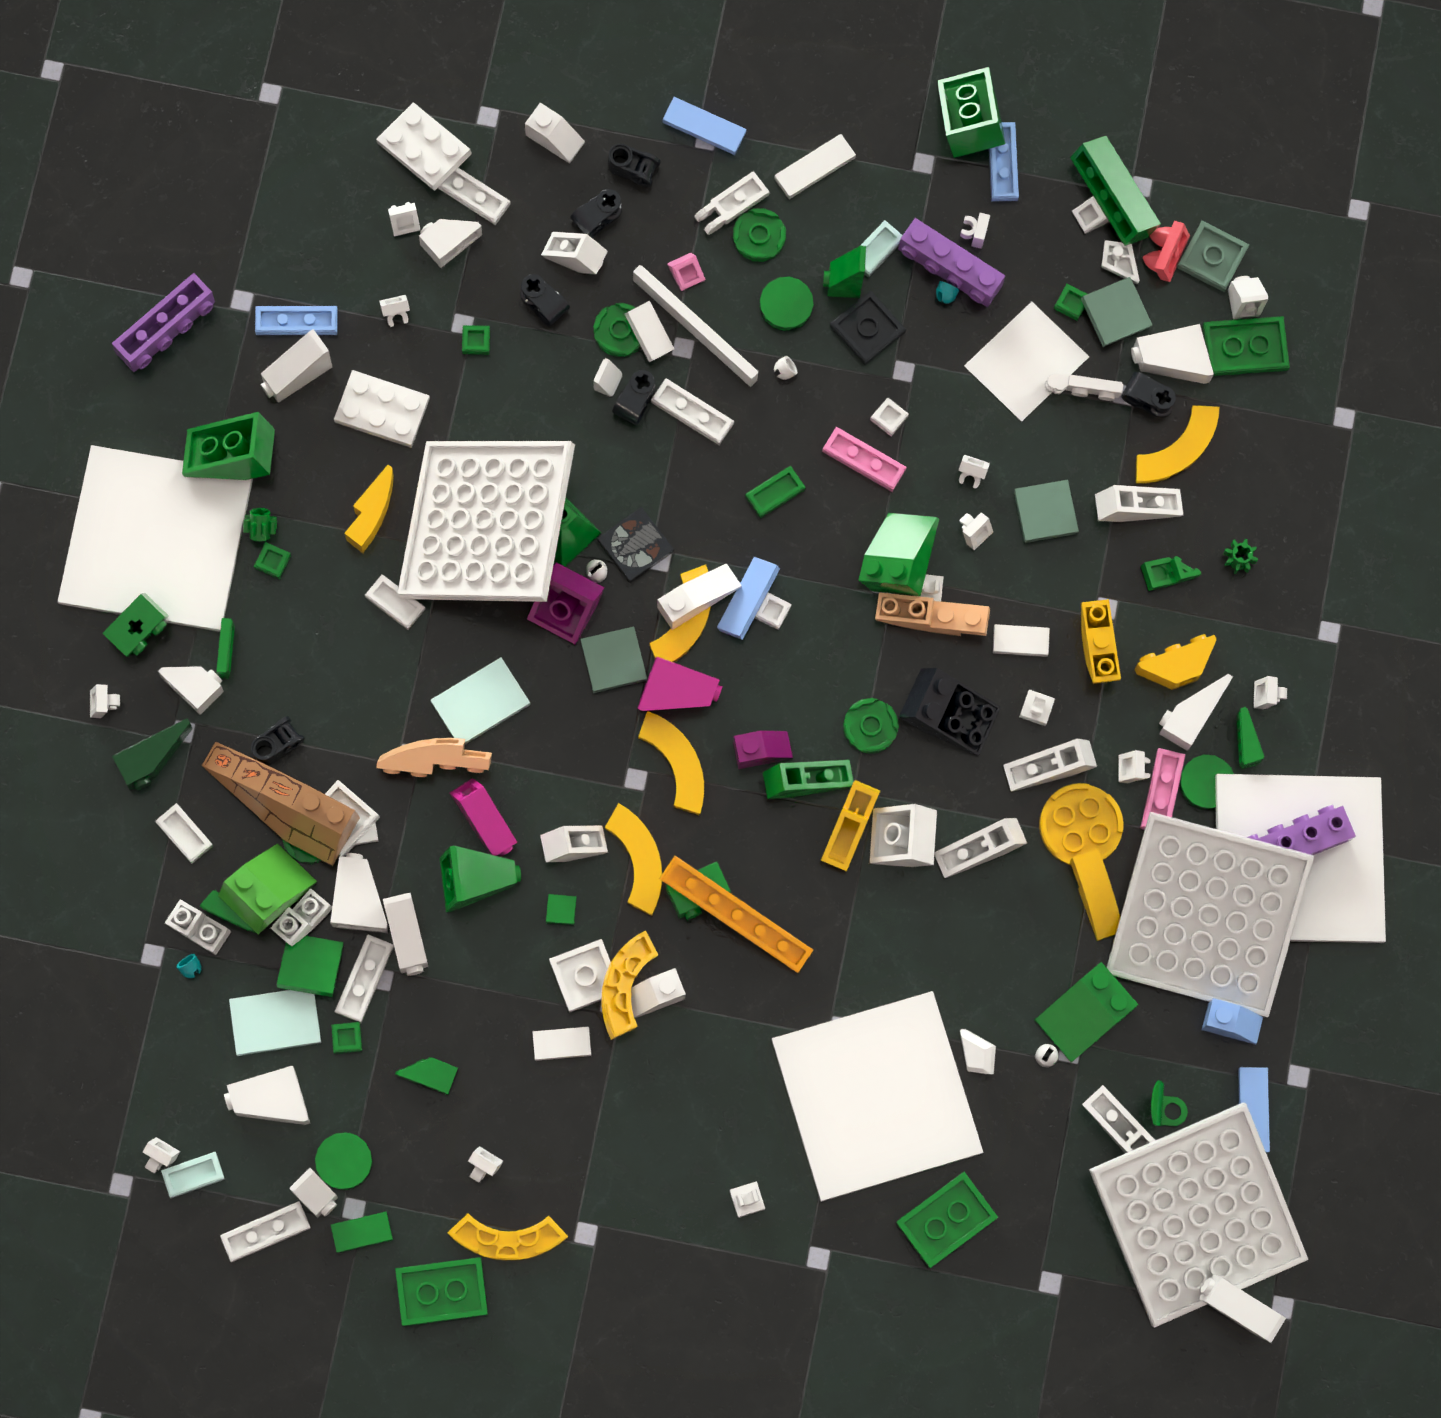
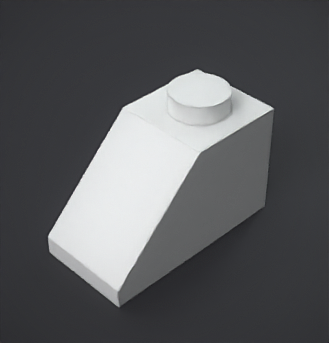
[525,103,585,164]
[419,219,482,268]
[541,232,608,274]
[1228,276,1268,320]
[158,667,224,715]
[540,826,608,862]
[631,968,686,1019]
[289,1168,338,1218]

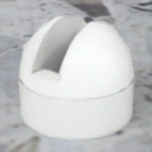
[774,356,797,380]
[585,559,607,583]
[1035,1044,1059,1067]

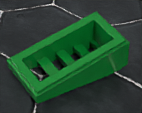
[1236,707,1264,770]
[199,890,256,933]

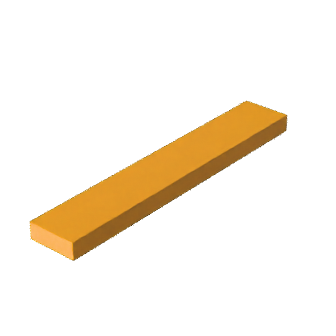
[659,856,813,973]

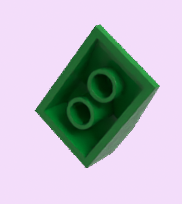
[938,67,1005,158]
[182,412,275,480]
[859,513,939,596]
[1034,962,1138,1063]

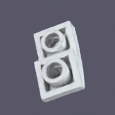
[271,888,332,946]
[165,900,231,955]

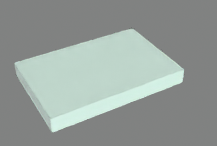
[430,658,530,744]
[229,990,321,1056]

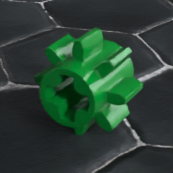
[243,508,277,541]
[1223,539,1258,574]

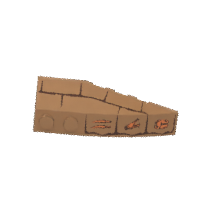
[202,742,360,866]

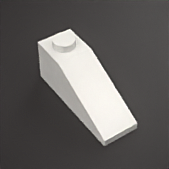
[1095,485,1183,522]
[657,563,742,630]
[1159,674,1233,751]
[1003,738,1097,791]
[934,818,1027,878]
[1082,1085,1155,1154]

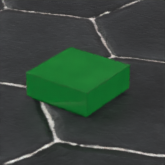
[1054,284,1087,321]
[462,325,490,355]
[254,542,291,580]
[546,894,576,926]
[331,1022,362,1054]

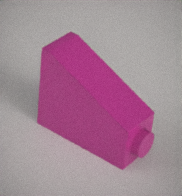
[637,656,722,711]
[449,778,517,857]

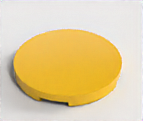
[1039,783,1123,865]

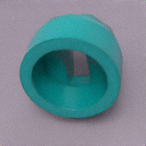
[935,281,959,304]
[176,954,202,978]

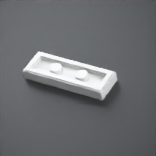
[774,134,856,199]
[438,168,510,225]
[651,379,734,445]
[335,935,394,1023]
[220,1201,311,1263]

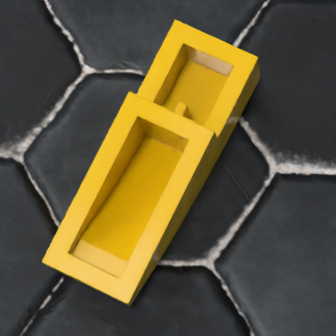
[344,465,394,553]
[821,780,880,871]
[1070,848,1120,941]

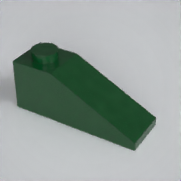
[112,718,193,791]

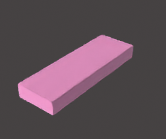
[822,427,907,492]
[1140,748,1185,830]

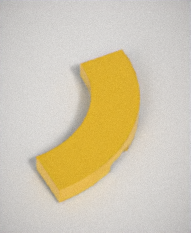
[1136,405,1219,483]
[649,565,711,663]
[638,711,704,816]
[605,803,662,916]
[601,931,658,1040]
[447,1214,568,1261]

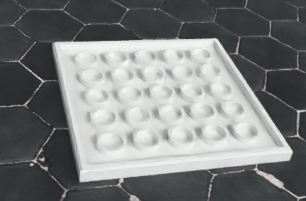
[397,441,575,602]
[58,445,253,632]
[1215,774,1386,943]
[1106,812,1314,1017]
[771,991,983,1202]
[1089,1102,1308,1328]

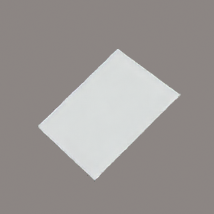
[964,302,1089,421]

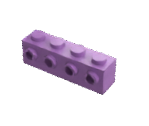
[898,218,1005,307]
[112,273,215,372]
[1247,804,1356,855]

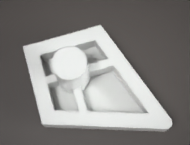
[1101,240,1140,284]
[960,1029,996,1074]

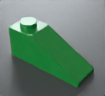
[823,245,866,298]
[763,760,854,799]

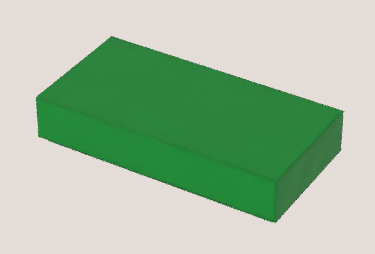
[745,466,806,519]
[216,618,235,679]
[331,1212,393,1253]

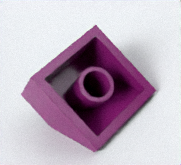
[527,562,605,644]

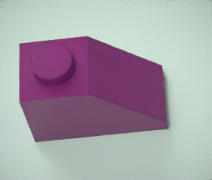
[733,731,793,769]

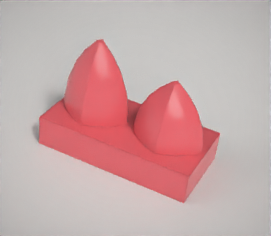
[1143,221,1190,282]

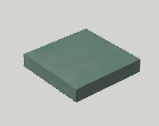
[1177,221,1249,292]
[1081,277,1152,347]
[1014,480,1079,543]
[581,627,647,693]

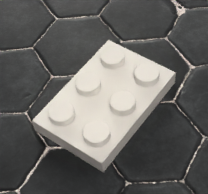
[376,103,472,191]
[334,370,430,448]

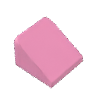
[668,253,706,291]

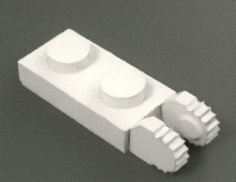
[694,171,769,235]
[1045,374,1123,401]

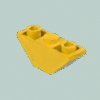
[1081,599,1121,684]
[1135,634,1216,690]

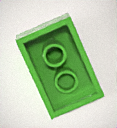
[218,843,317,934]

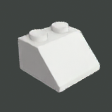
[870,804,937,867]

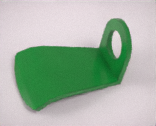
[1151,1080,1188,1126]

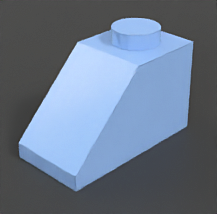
[1202,998,1263,1045]

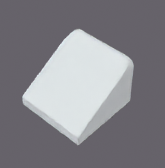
[1072,196,1110,234]
[593,358,622,397]

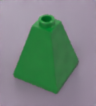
[554,498,601,567]
[439,846,521,913]

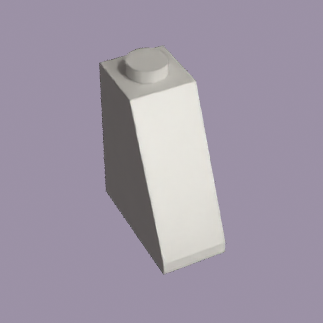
[1131,324,1214,384]
[260,329,332,403]
[330,853,389,933]
[383,893,428,976]
[224,1066,310,1125]
[1199,1275,1286,1343]

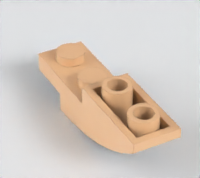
[875,593,990,636]
[377,738,492,777]

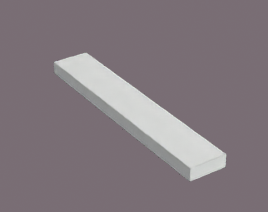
[633,265,758,387]

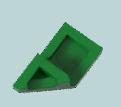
[1141,556,1201,591]
[395,1057,458,1094]

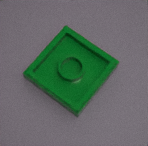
[277,936,344,997]

